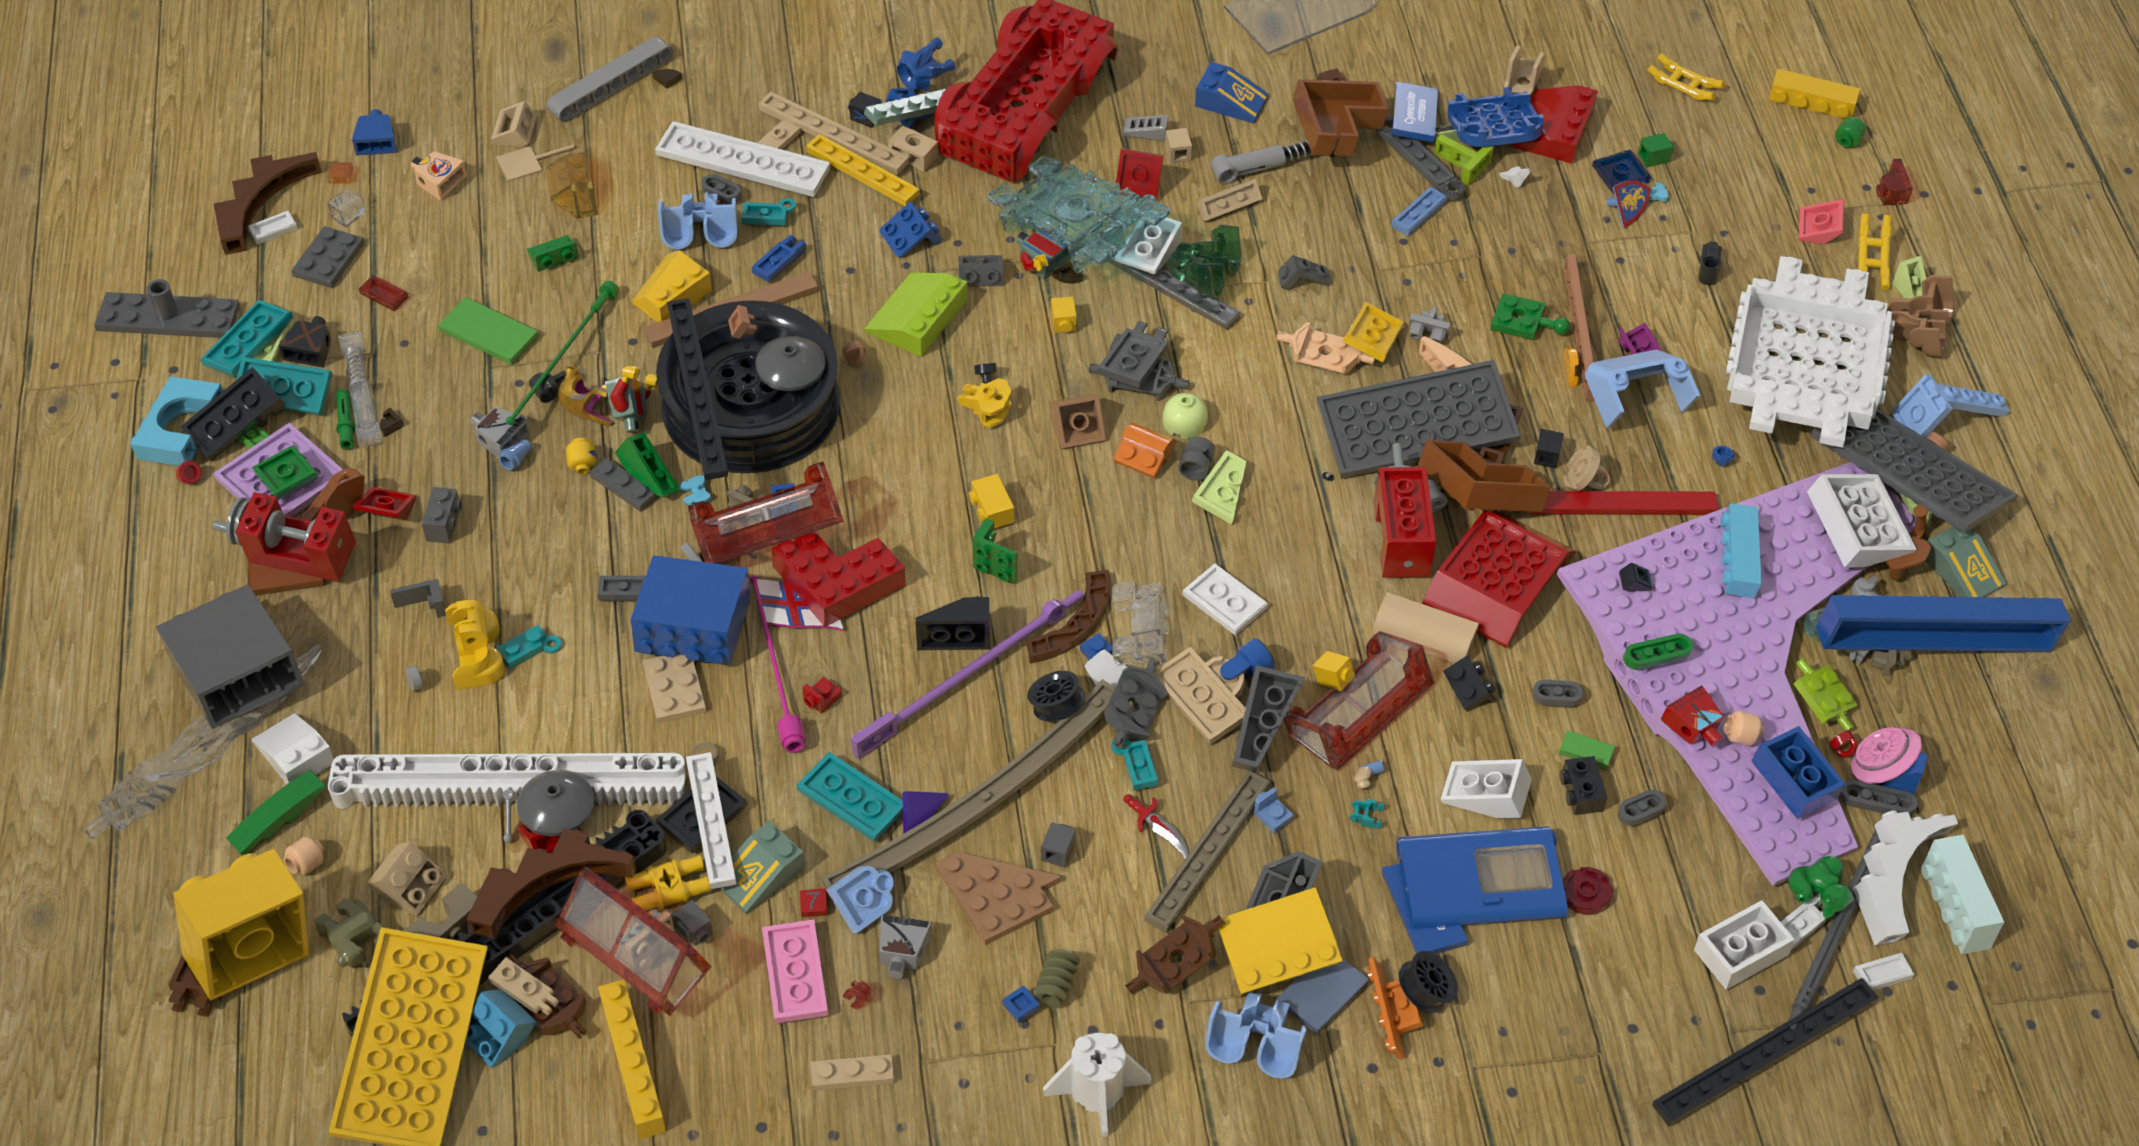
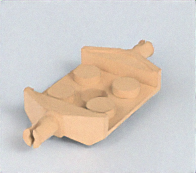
[1276,322,1375,374]

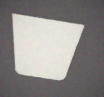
[1085,650,1127,687]

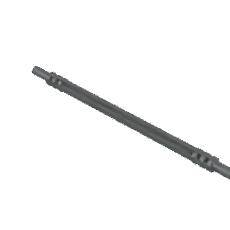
[1788,830,1880,1031]

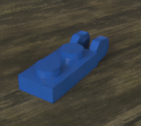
[751,235,807,283]

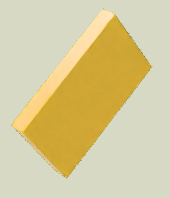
[1343,302,1405,362]

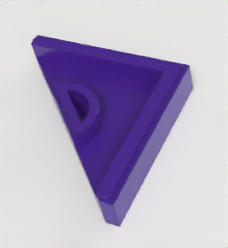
[903,791,948,834]

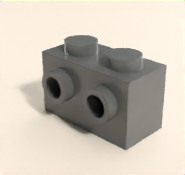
[422,487,462,544]

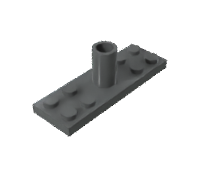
[94,279,240,338]

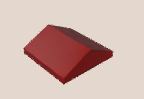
[353,487,416,519]

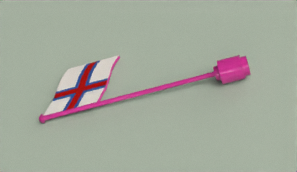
[750,575,843,753]

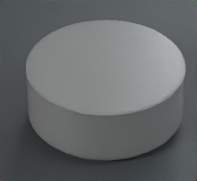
[405,665,423,691]

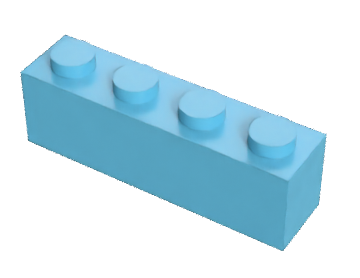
[1720,503,1761,598]

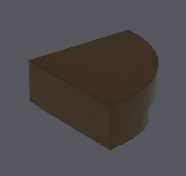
[652,69,682,88]
[1053,263,1083,284]
[380,408,404,437]

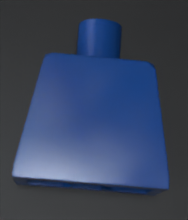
[352,109,397,156]

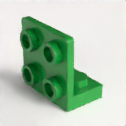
[972,518,1018,584]

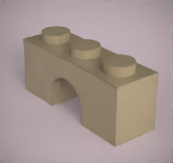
[404,882,477,940]

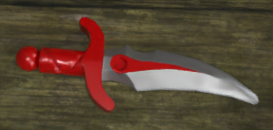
[1123,794,1189,859]

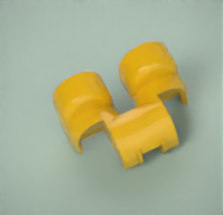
[445,600,505,690]

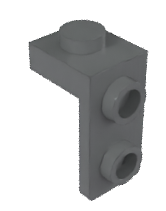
[1278,255,1331,290]

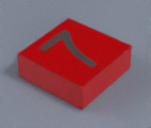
[800,888,827,917]

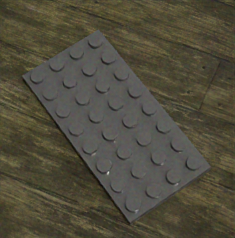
[1317,360,1521,478]
[1811,409,2018,533]

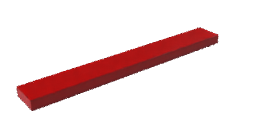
[1530,491,1718,515]

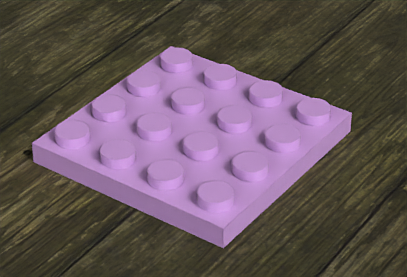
[213,422,343,517]

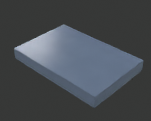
[1277,958,1369,1034]

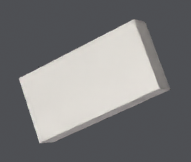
[247,211,298,245]
[1853,952,1914,990]

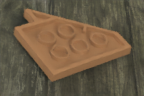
[935,852,1059,945]

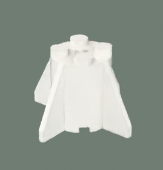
[1043,1033,1151,1137]

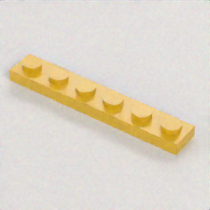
[806,134,920,206]

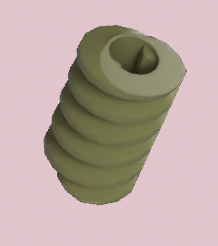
[1033,949,1080,1008]

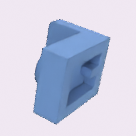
[1254,788,1294,834]

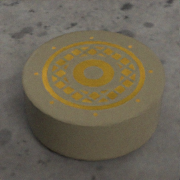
[692,743,718,765]

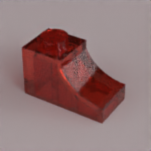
[1876,158,1913,206]

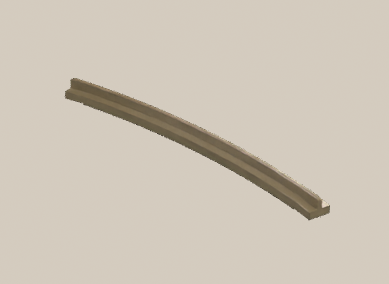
[821,679,1115,899]

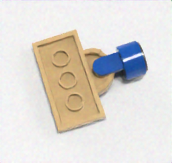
[1155,638,1275,745]

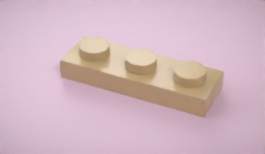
[1196,179,1262,221]
[811,1054,894,1091]

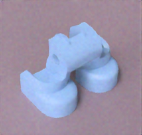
[658,192,738,249]
[1205,992,1306,1079]

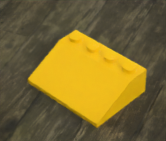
[1219,887,1342,996]

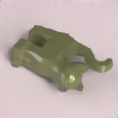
[314,898,386,968]

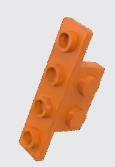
[1367,956,1424,1059]

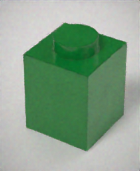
[1638,133,1674,168]

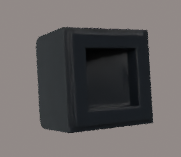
[1619,562,1653,591]

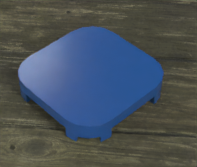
[1447,87,1543,147]

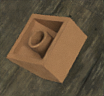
[1049,393,1106,449]

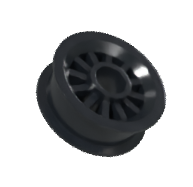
[1027,671,1085,722]
[1399,951,1458,1013]

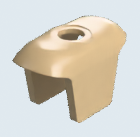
[1504,45,1545,94]

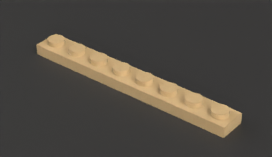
[758,91,909,175]

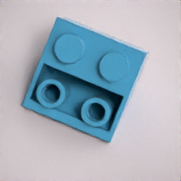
[466,989,536,1068]

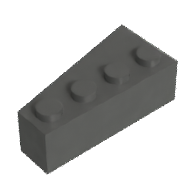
[1231,665,1305,772]

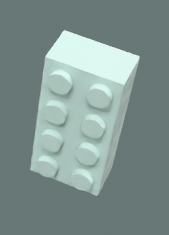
[1921,835,2004,955]

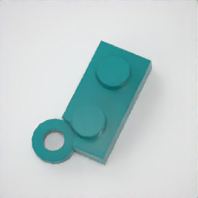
[742,198,796,226]
[496,625,562,669]
[1111,738,1158,791]

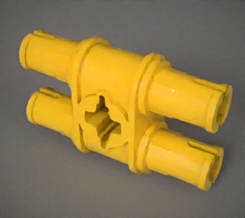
[625,855,711,914]

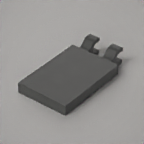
[1098,321,1168,388]

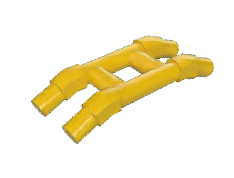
[1647,53,1725,101]
[1857,213,1892,290]

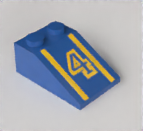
[1195,62,1268,124]

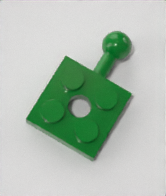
[1490,293,1571,340]

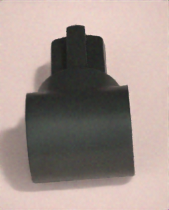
[529,370,567,403]

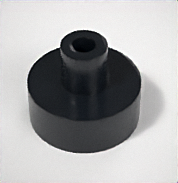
[974,363,997,383]

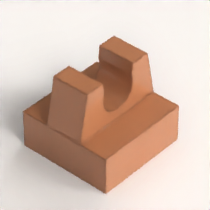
[728,305,757,339]

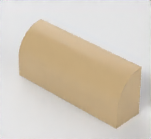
[1372,592,1479,663]

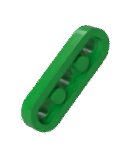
[1623,633,1693,670]

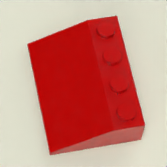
[1511,85,1598,164]

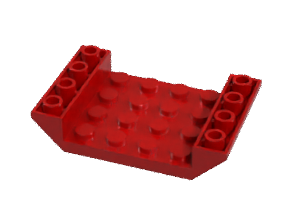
[1422,510,1576,648]

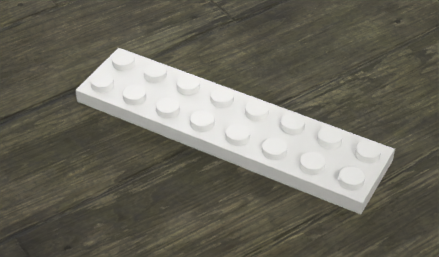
[655,121,830,197]

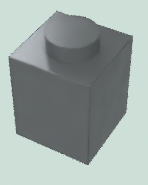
[1041,822,1076,868]

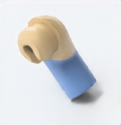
[1354,760,1384,789]

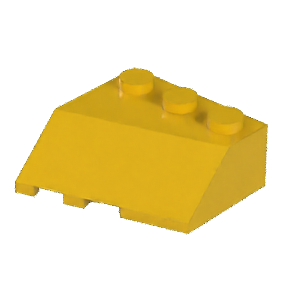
[632,250,712,322]

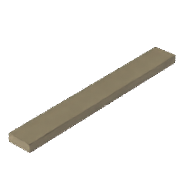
[1144,770,1270,933]

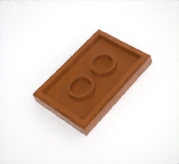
[248,561,324,595]

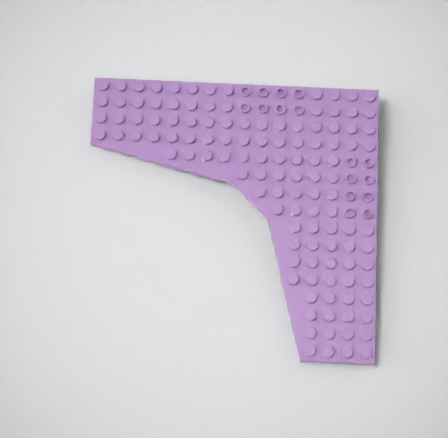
[1557,462,1915,887]

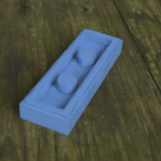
[1391,186,1448,236]

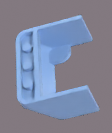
[1585,350,1700,429]

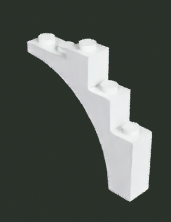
[1853,811,1958,946]

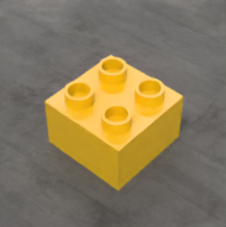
[173,849,309,1001]

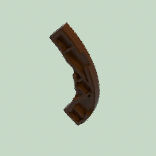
[1026,570,1110,663]

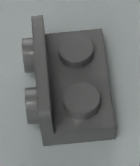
[959,255,1003,286]

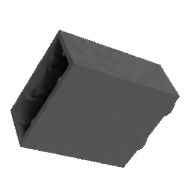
[156,584,305,729]

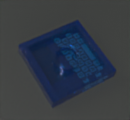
[1592,149,1651,194]

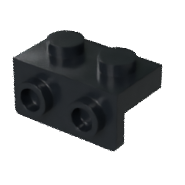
[1443,655,1497,712]

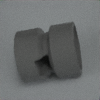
[1178,436,1215,481]

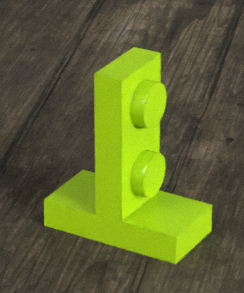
[1434,134,1493,186]

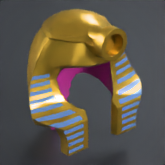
[558,366,612,426]

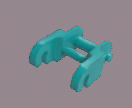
[1349,799,1385,829]

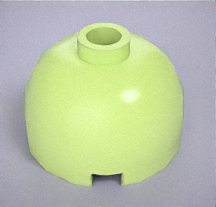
[1162,393,1208,439]

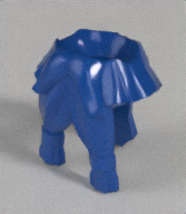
[897,37,956,92]

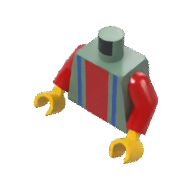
[1016,223,1083,279]
[605,366,659,433]

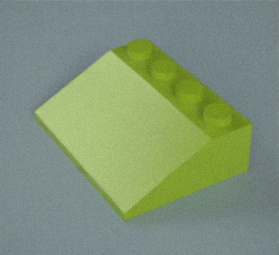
[864,272,968,357]

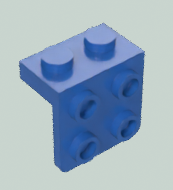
[880,201,943,258]

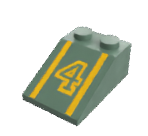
[1926,527,2007,597]
[719,820,805,915]

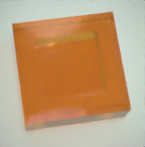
[328,162,353,183]

